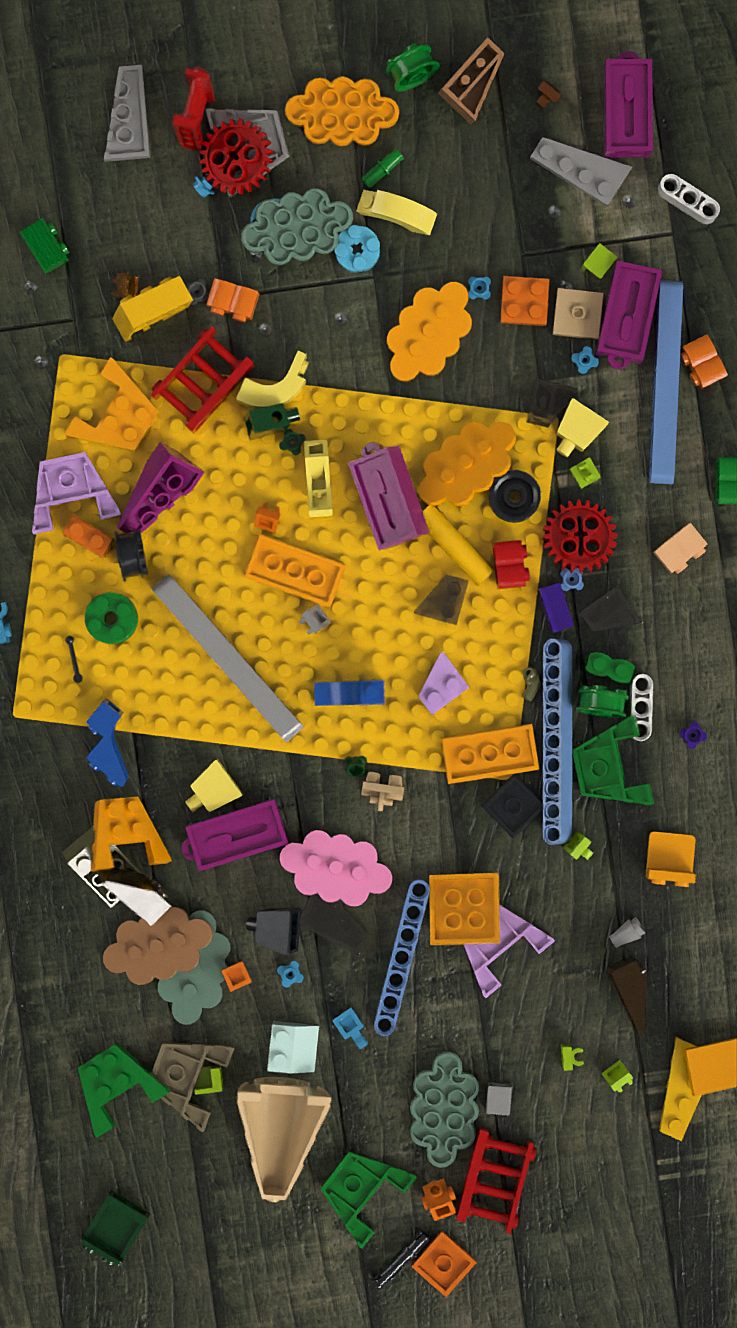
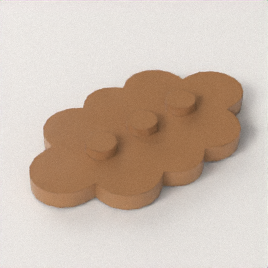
[103,907,214,985]

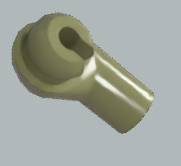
[521,667,541,702]

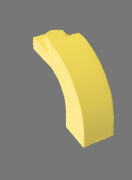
[236,351,309,409]

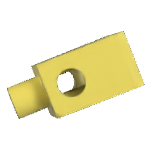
[556,398,609,457]
[185,759,243,812]

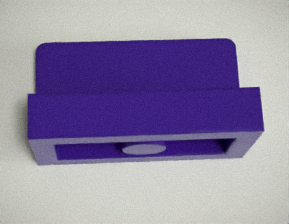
[538,583,574,633]

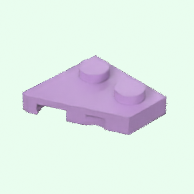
[418,652,469,715]

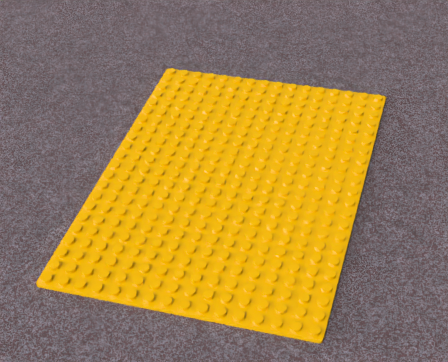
[13,354,559,780]

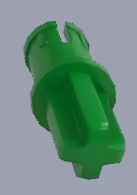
[362,148,404,188]

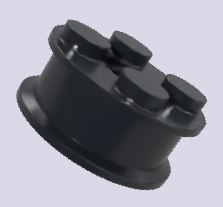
[489,470,541,523]
[114,528,148,582]

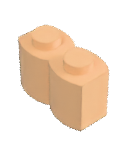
[653,523,707,574]

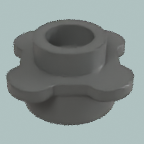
[185,279,210,305]

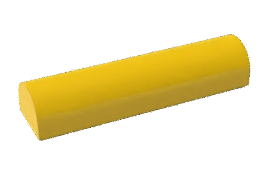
[422,505,495,586]

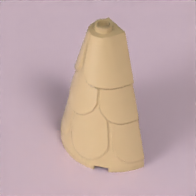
[237,1077,331,1202]

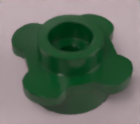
[279,429,306,455]
[344,756,368,778]

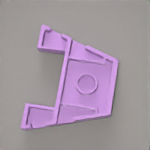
[32,452,122,535]
[464,905,555,998]

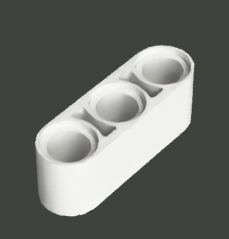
[658,174,720,224]
[629,674,653,741]

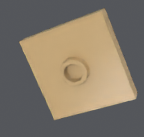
[553,288,603,340]

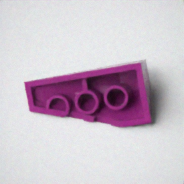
[117,442,205,533]

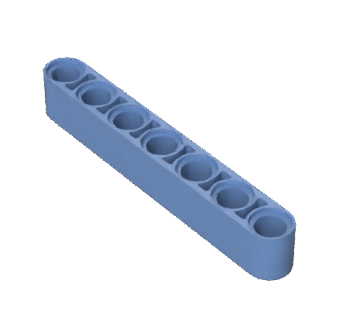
[374,878,430,1036]

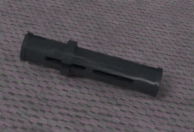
[372,1229,431,1290]

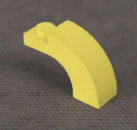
[356,190,437,235]
[304,439,333,517]

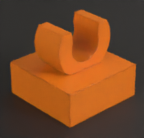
[254,502,281,533]
[221,960,252,992]

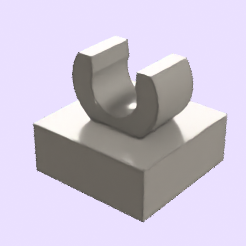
[299,604,331,634]

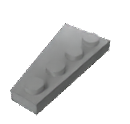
[104,65,150,162]
[530,137,632,207]

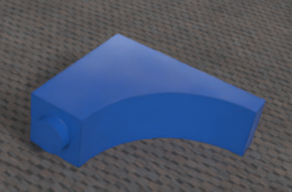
[314,680,384,706]

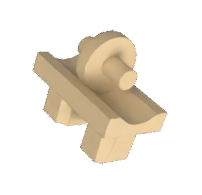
[361,772,404,811]

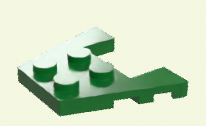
[572,715,654,805]
[78,1043,171,1138]
[320,1151,417,1249]

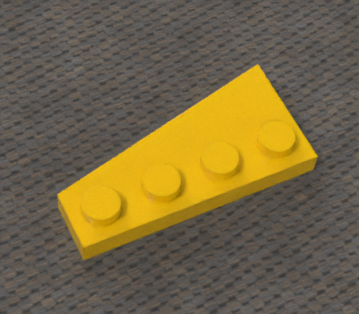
[659,1036,702,1141]

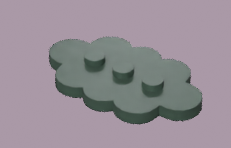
[241,188,353,265]
[158,910,231,1025]
[410,1051,479,1168]

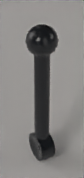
[65,636,83,683]

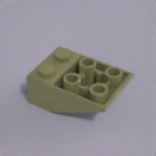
[63,826,143,907]

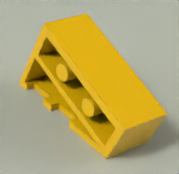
[112,276,193,342]

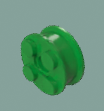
[385,43,440,92]
[85,593,138,644]
[576,685,629,718]

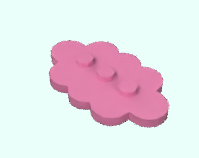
[280,830,392,907]

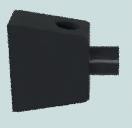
[246,907,301,955]

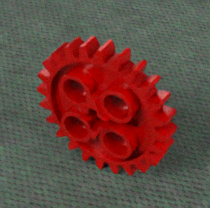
[200,118,274,195]
[542,499,618,574]

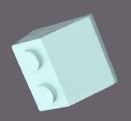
[268,1021,319,1073]

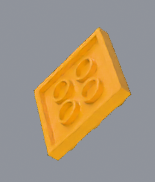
[429,873,501,945]

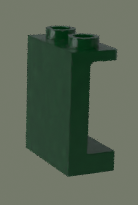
[80,1190,150,1266]

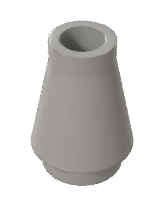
[609,917,645,948]

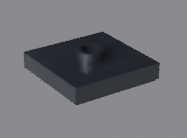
[481,774,543,839]

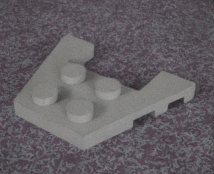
[206,109,290,197]

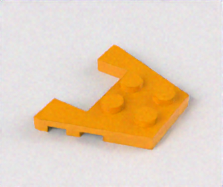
[64,357,159,452]
[91,797,172,872]

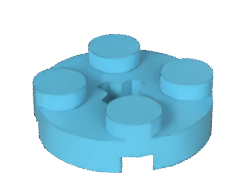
[335,225,380,272]

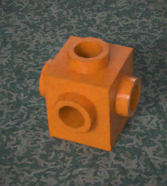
[421,1178,456,1221]

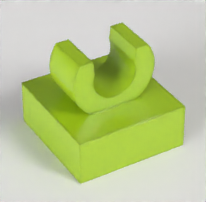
[569,457,601,489]
[563,831,593,860]
[561,1044,584,1071]
[601,1060,633,1092]

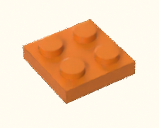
[500,276,549,326]
[411,1230,477,1297]

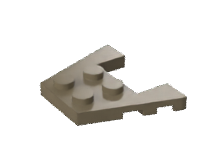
[152,1042,235,1132]

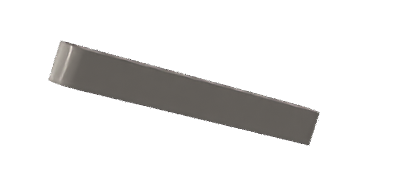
[151,573,304,742]

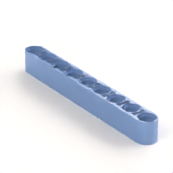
[649,280,683,484]
[543,639,572,845]

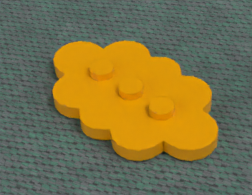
[285,76,399,147]
[387,282,472,381]
[418,422,516,506]

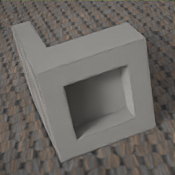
[485,1082,512,1115]

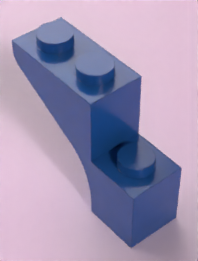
[86,698,129,788]

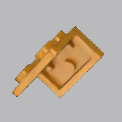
[645,831,696,887]

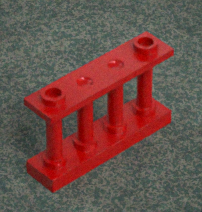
[172,68,216,152]
[151,326,255,434]
[456,1126,537,1234]

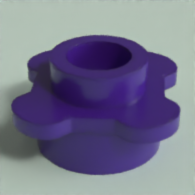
[679,721,707,749]

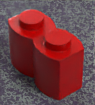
[492,540,530,589]

